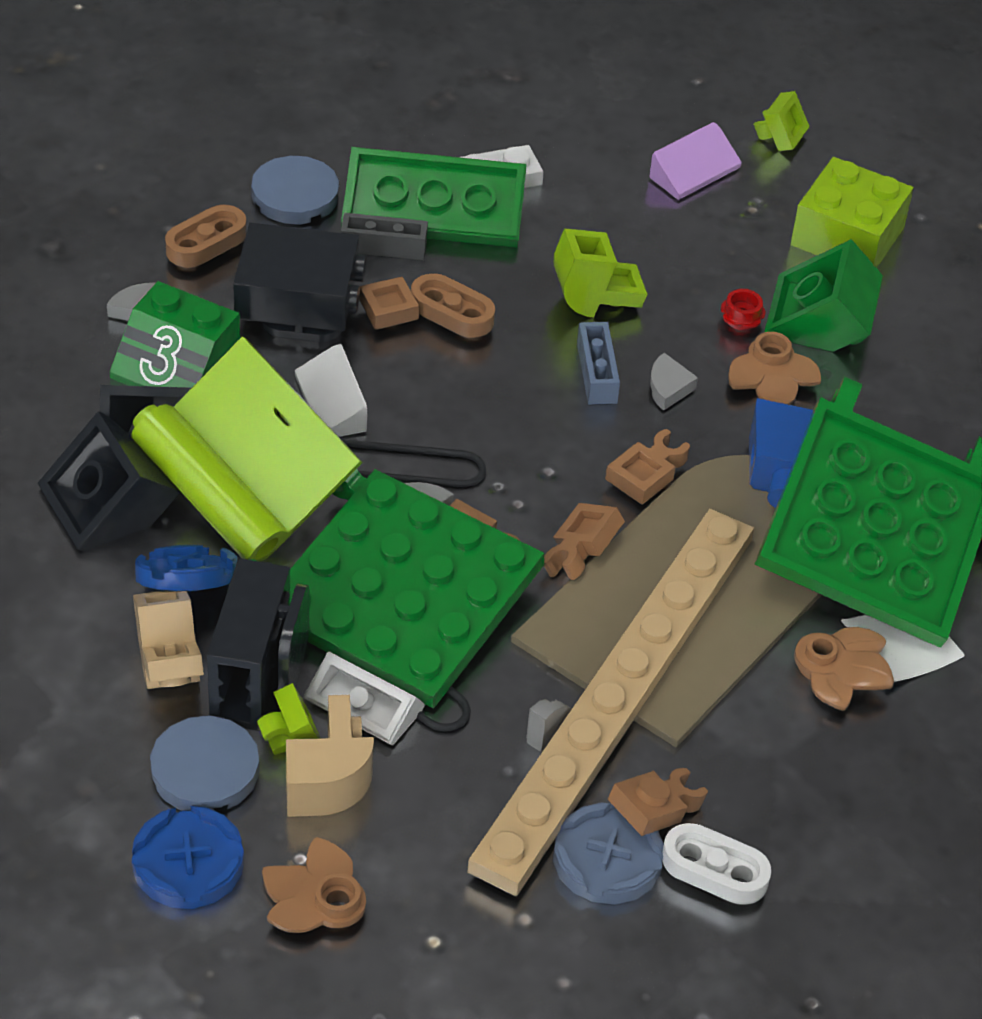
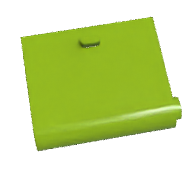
[131,336,363,562]

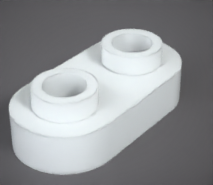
[662,823,771,904]

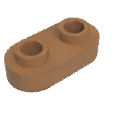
[165,205,247,268]
[411,274,495,338]

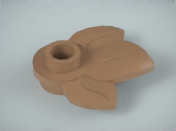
[728,332,821,405]
[794,627,894,710]
[262,837,366,933]

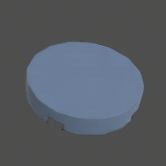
[251,155,339,225]
[150,716,260,811]
[553,802,664,905]

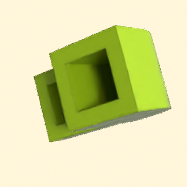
[553,228,648,318]

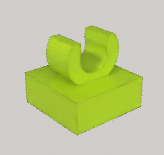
[753,91,810,151]
[257,683,321,755]

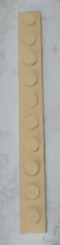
[468,509,754,897]

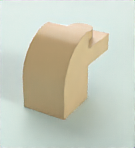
[133,590,204,689]
[286,695,374,817]

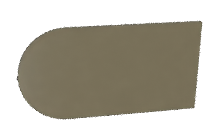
[511,455,822,748]

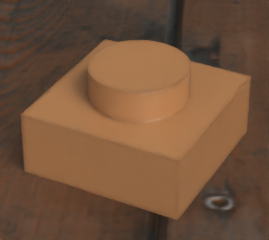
[359,276,419,330]

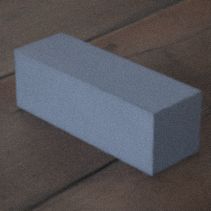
[577,322,620,405]

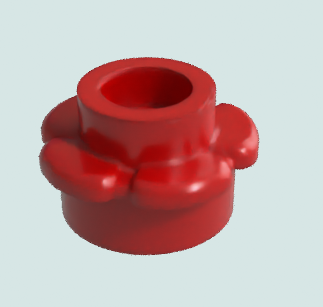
[720,289,766,330]

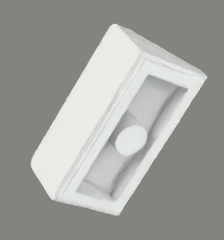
[295,344,367,437]
[303,651,425,746]

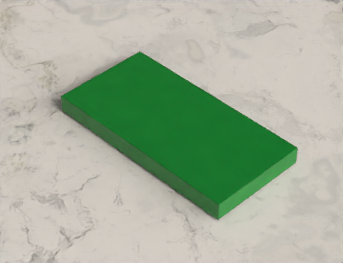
[341,147,527,248]

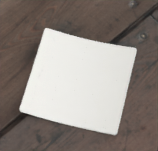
[841,614,965,682]

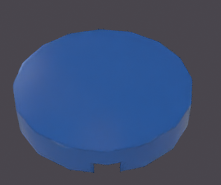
[135,545,237,591]
[132,806,244,909]

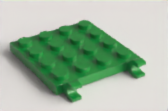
[754,376,982,648]
[249,469,544,709]

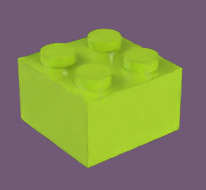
[790,157,914,268]

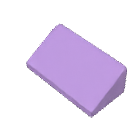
[649,122,742,200]

